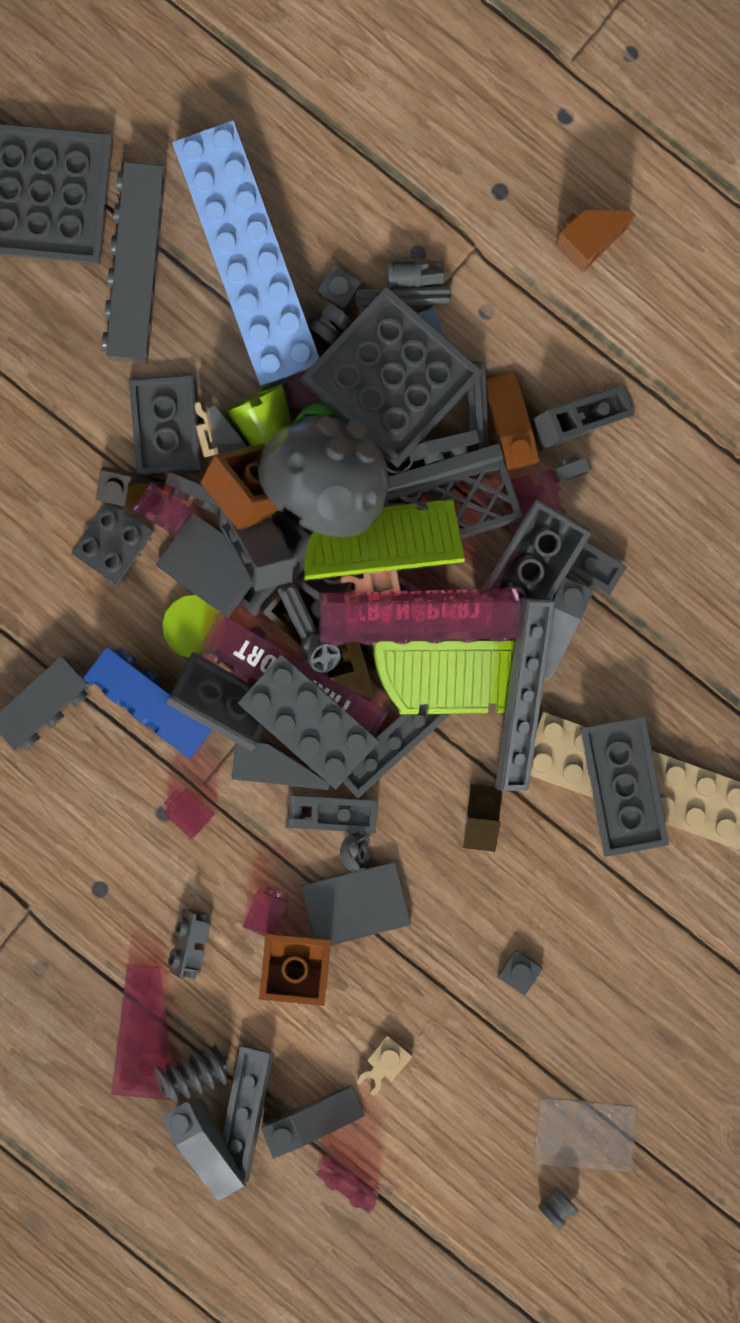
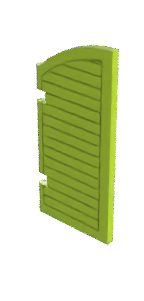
[304,499,465,580]
[373,640,515,714]

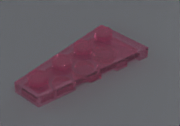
[111,964,172,1100]

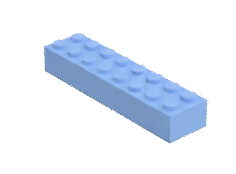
[172,120,319,391]

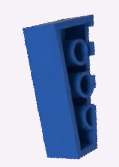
[83,647,214,759]

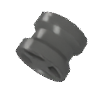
[300,632,340,673]
[538,1188,579,1230]

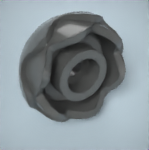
[340,832,371,873]

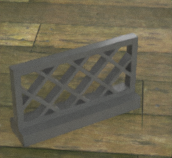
[383,444,523,539]

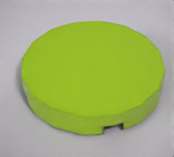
[162,595,227,658]

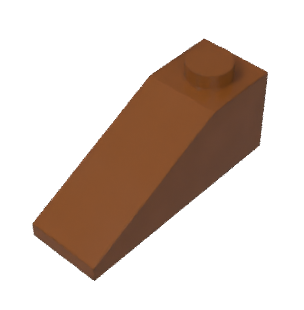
[486,372,540,473]

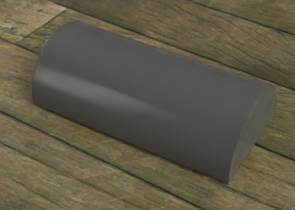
[469,498,592,638]

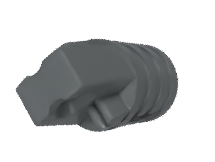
[386,258,445,288]

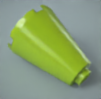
[224,385,292,447]

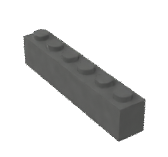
[102,162,166,364]

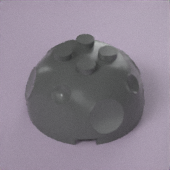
[258,415,389,537]

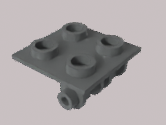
[71,503,154,585]

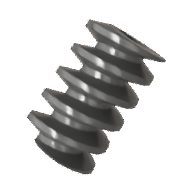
[154,1044,227,1105]

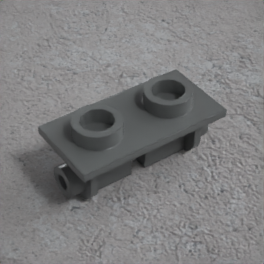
[168,909,211,979]

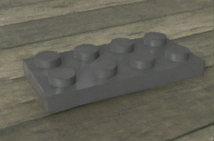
[238,654,379,790]
[580,716,669,857]

